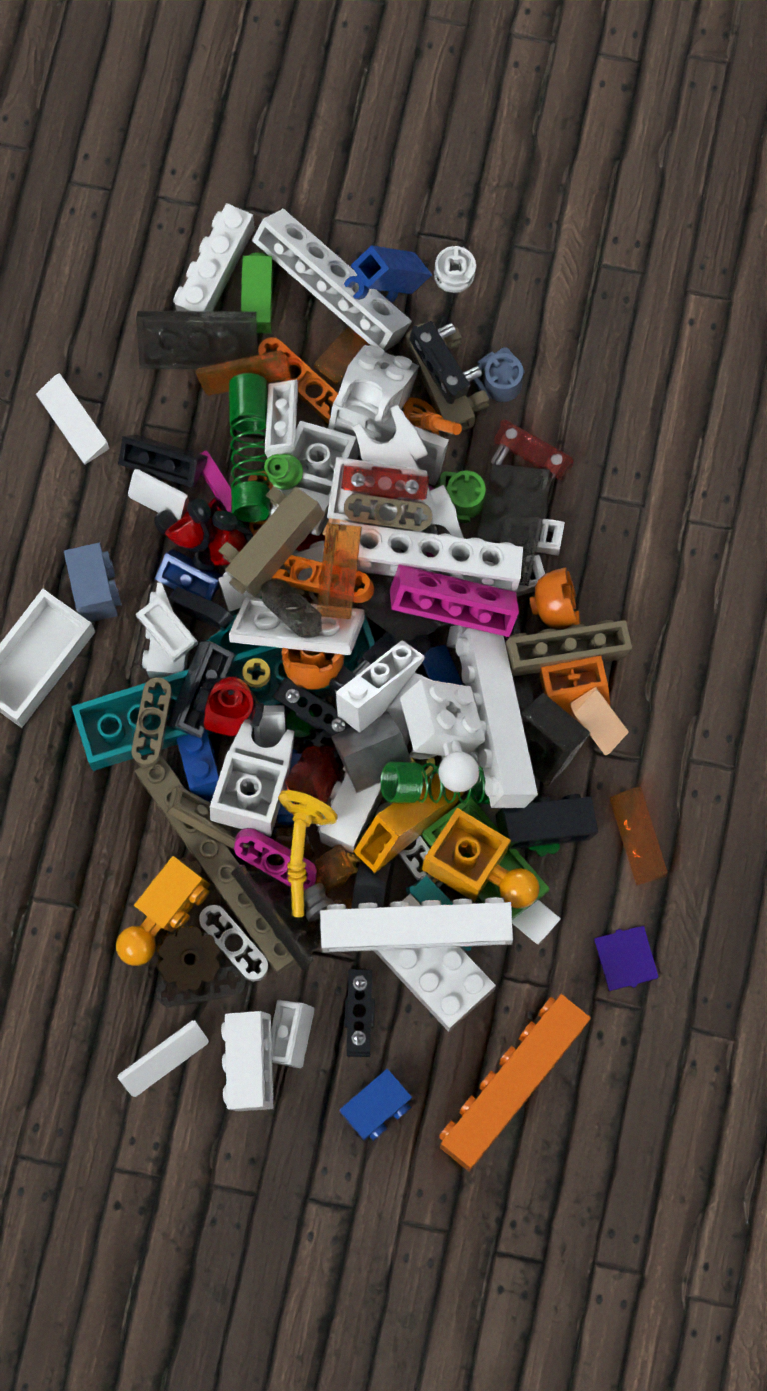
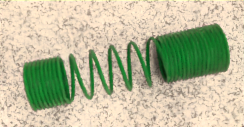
[229,373,271,522]
[380,762,490,804]

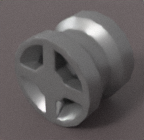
[304,883,335,921]

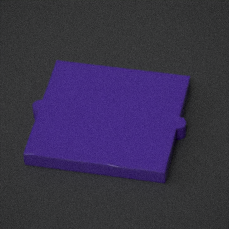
[594,925,659,992]

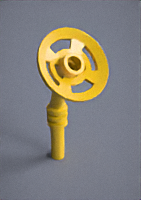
[278,790,338,917]

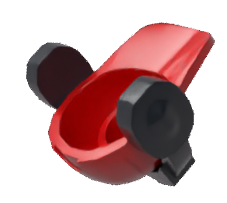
[154,498,217,552]
[192,507,253,571]
[195,677,264,736]

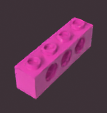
[390,564,519,637]

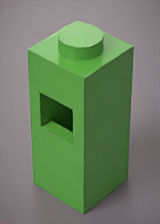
[241,253,273,333]

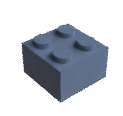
[64,542,122,622]

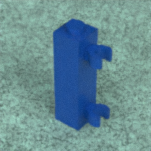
[344,245,432,303]

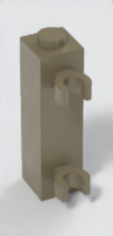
[406,323,490,437]
[219,486,325,597]

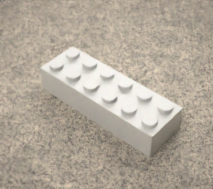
[316,672,431,856]

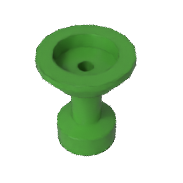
[264,454,303,490]

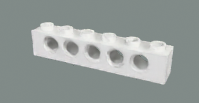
[252,209,412,352]
[334,521,523,592]

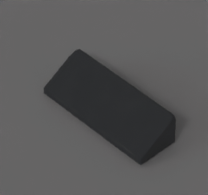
[118,434,208,488]
[167,641,235,738]

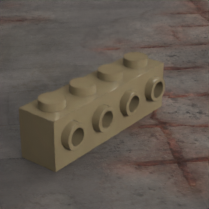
[505,620,633,677]

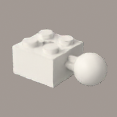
[400,679,485,792]

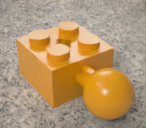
[421,808,540,909]
[116,856,211,966]

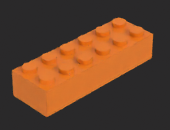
[439,994,591,1172]

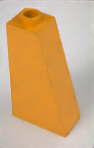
[353,773,465,873]

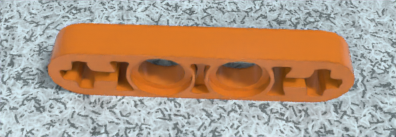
[258,337,339,424]
[271,555,375,603]

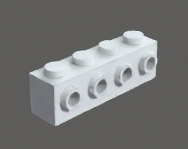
[173,203,255,328]

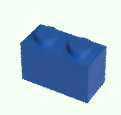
[176,729,220,803]
[339,1068,412,1141]

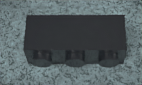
[495,794,599,850]

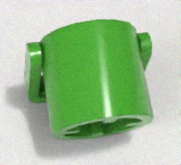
[435,470,486,523]

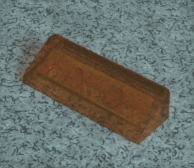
[196,350,291,396]
[316,522,362,619]
[609,786,668,886]

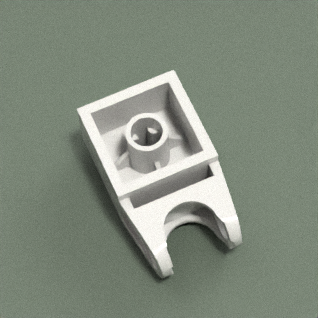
[335,345,419,423]
[271,421,359,536]
[210,719,295,837]

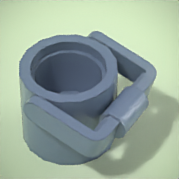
[472,347,525,402]

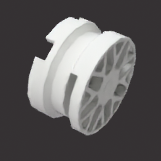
[434,246,476,293]

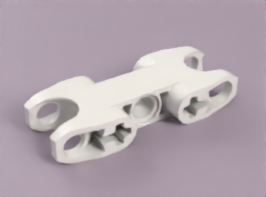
[353,404,464,556]

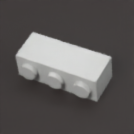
[221,1011,273,1111]

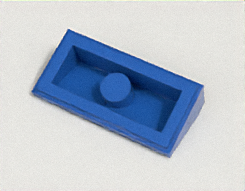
[155,549,223,601]
[421,644,463,685]

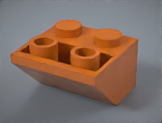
[539,655,611,734]

